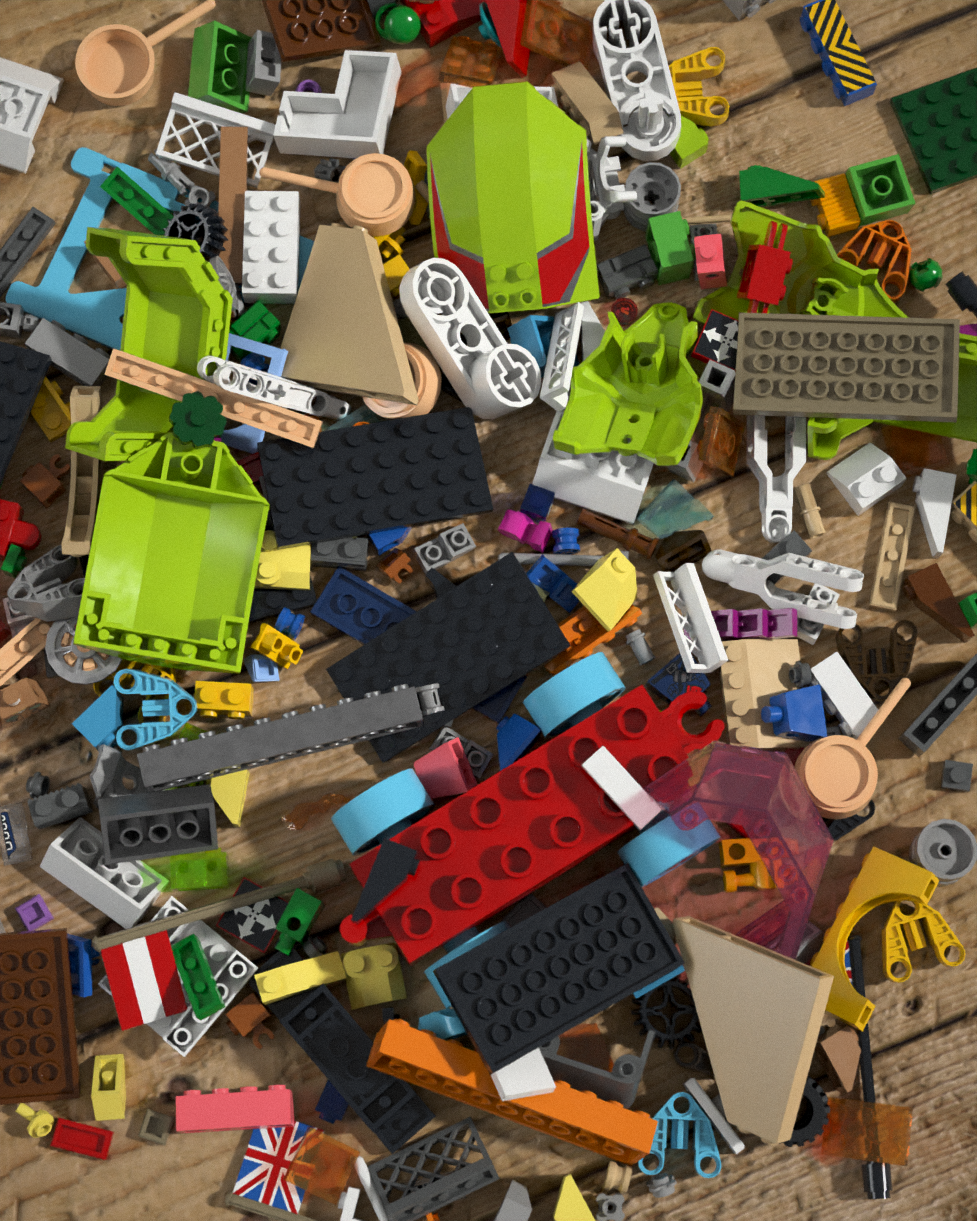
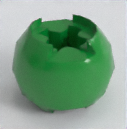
[909,258,943,292]

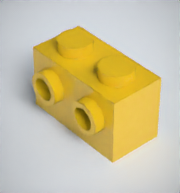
[194,681,254,720]

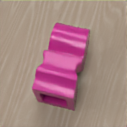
[497,509,553,553]

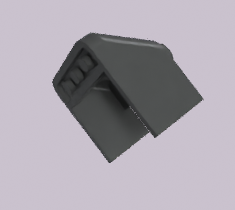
[539,1029,656,1109]

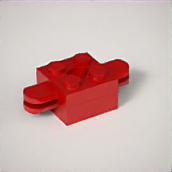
[737,221,793,313]
[0,499,42,561]

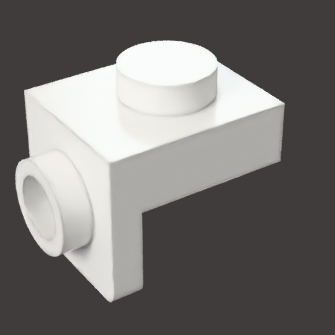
[338,1187,365,1221]

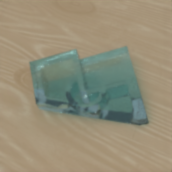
[636,479,714,539]

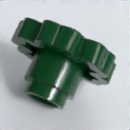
[169,391,227,449]

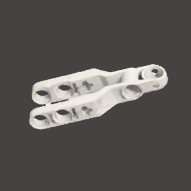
[197,356,351,421]
[746,415,806,543]
[702,549,864,629]

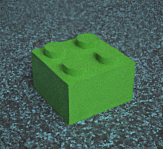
[845,154,915,227]
[645,211,696,286]

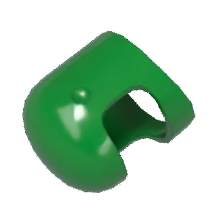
[375,3,421,44]

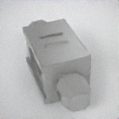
[0,302,40,339]

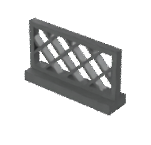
[368,1116,500,1221]

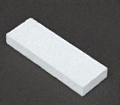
[581,746,662,830]
[682,1078,745,1154]

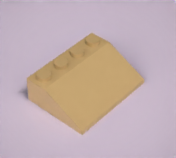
[718,639,811,756]

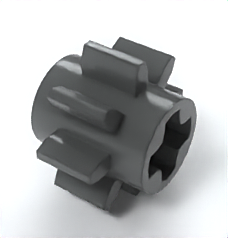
[314,157,345,183]

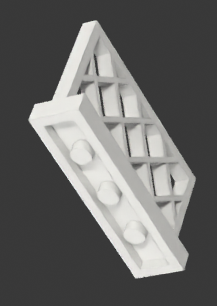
[156,92,275,188]

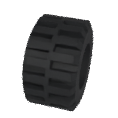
[779,1076,830,1147]

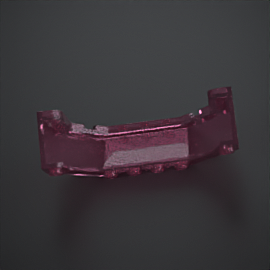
[643,741,834,960]

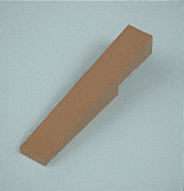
[218,127,248,286]

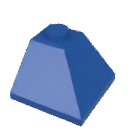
[496,713,541,771]

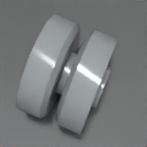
[908,819,977,887]

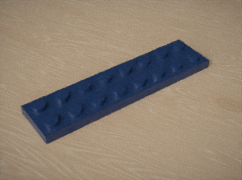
[310,566,527,724]

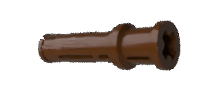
[577,509,659,561]

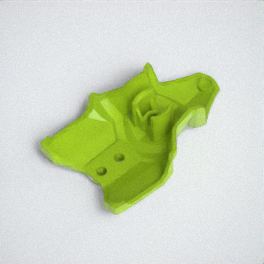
[693,201,909,325]
[553,302,703,466]

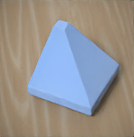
[244,654,279,682]

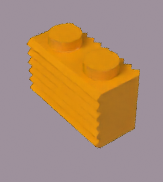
[810,173,860,237]

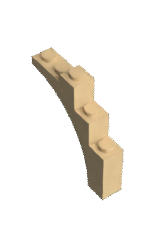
[61,386,103,557]

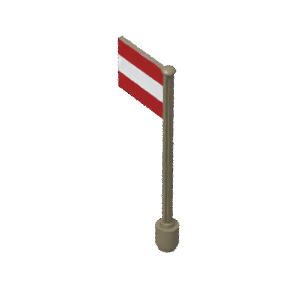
[92,859,346,1031]

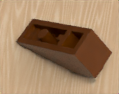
[903,563,975,643]

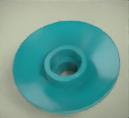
[479,2,502,48]

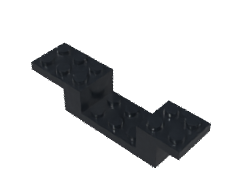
[248,948,436,1154]

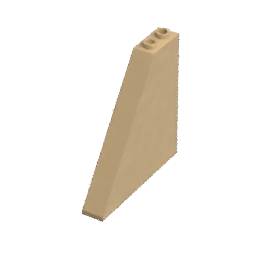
[280,223,418,405]
[673,916,834,1145]

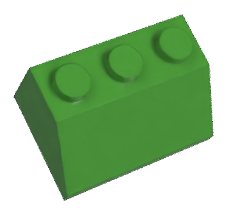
[188,20,252,113]

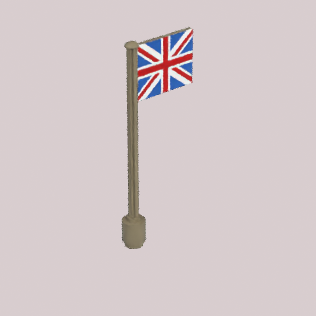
[225,1121,325,1221]

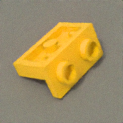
[30,376,71,443]

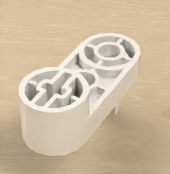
[593,0,681,161]
[393,258,541,419]

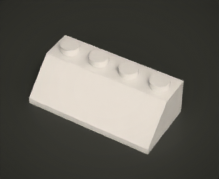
[40,817,169,929]

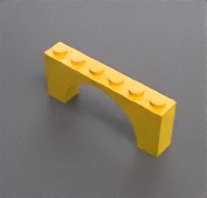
[810,846,939,1032]

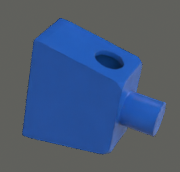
[761,685,827,742]

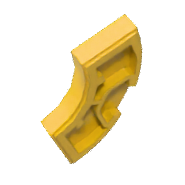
[404,150,428,225]

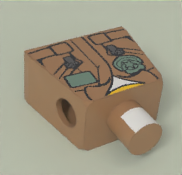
[0,678,51,730]

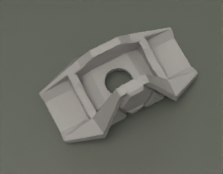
[89,744,171,809]

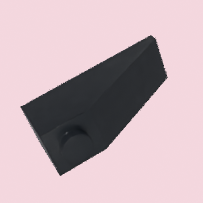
[351,838,420,925]

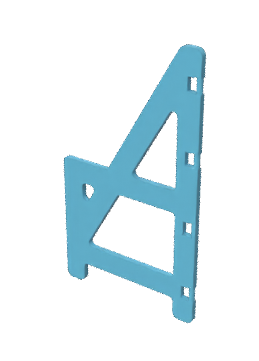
[5,147,314,350]

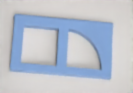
[221,333,288,454]

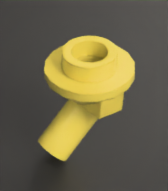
[15,1103,54,1138]

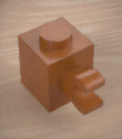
[20,454,71,509]
[226,993,275,1049]

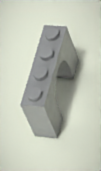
[666,360,736,483]

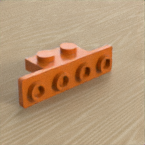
[544,605,642,676]

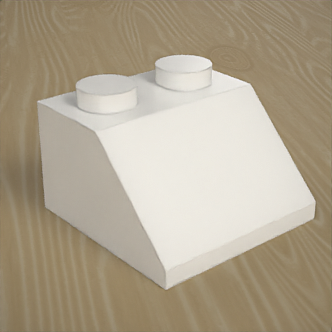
[826,443,907,516]

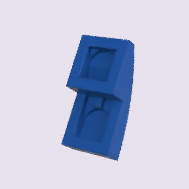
[526,554,579,613]

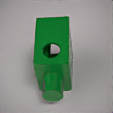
[274,888,325,956]

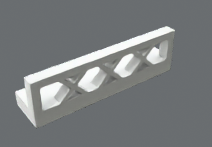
[540,302,584,412]
[653,563,728,673]

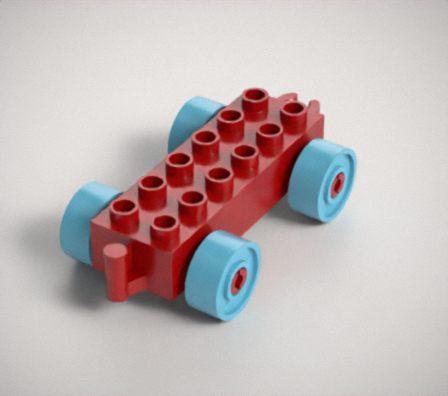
[331,652,724,1009]

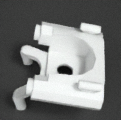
[586,136,637,242]

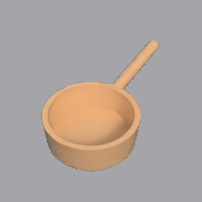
[75,0,216,106]
[259,153,416,236]
[362,342,441,420]
[793,678,911,819]

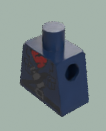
[646,653,712,717]

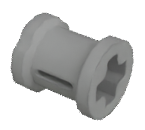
[415,683,445,716]

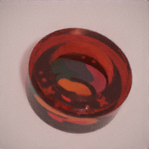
[611,298,638,326]

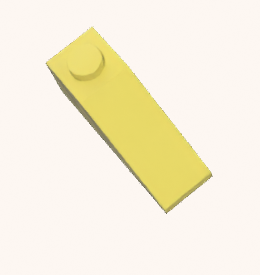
[254,951,347,1005]

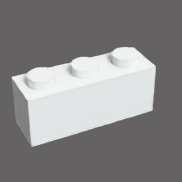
[809,652,878,739]

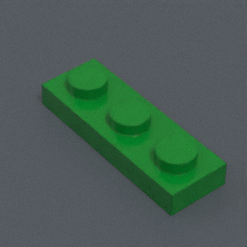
[100,167,174,236]
[171,933,225,1021]

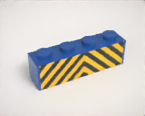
[800,0,877,106]

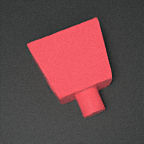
[694,234,727,290]
[414,737,478,799]

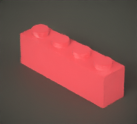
[176,1085,294,1134]

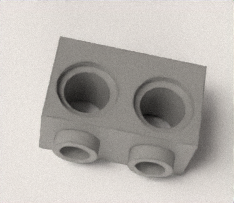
[246,30,281,96]

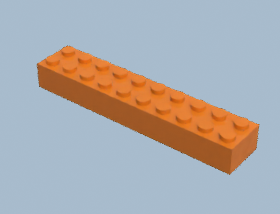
[366,1019,658,1166]

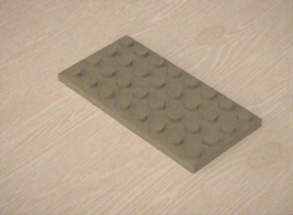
[733,313,960,422]

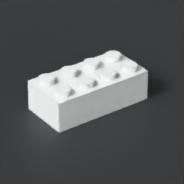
[242,191,301,304]

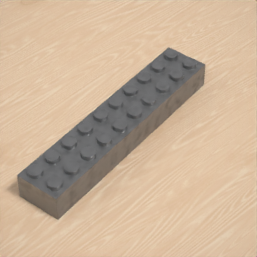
[137,684,423,792]

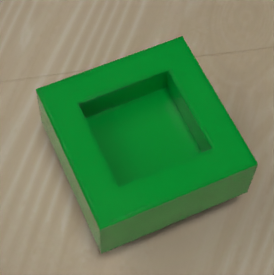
[1,544,27,578]

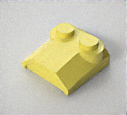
[255,530,312,590]
[341,942,407,1010]

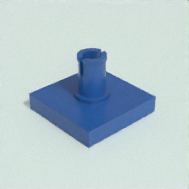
[67,933,100,998]

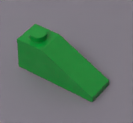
[739,165,825,207]

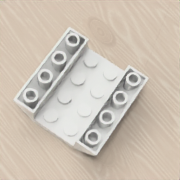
[0,57,64,174]
[531,392,654,524]
[98,896,258,1057]

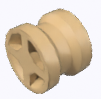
[603,1161,632,1194]

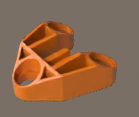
[837,220,912,303]

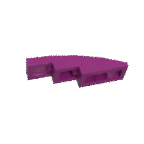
[684,608,797,641]

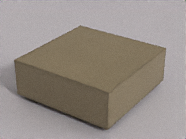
[138,1109,175,1145]

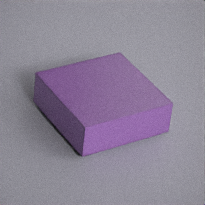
[15,894,54,931]

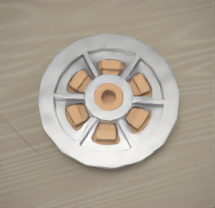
[45,616,122,685]

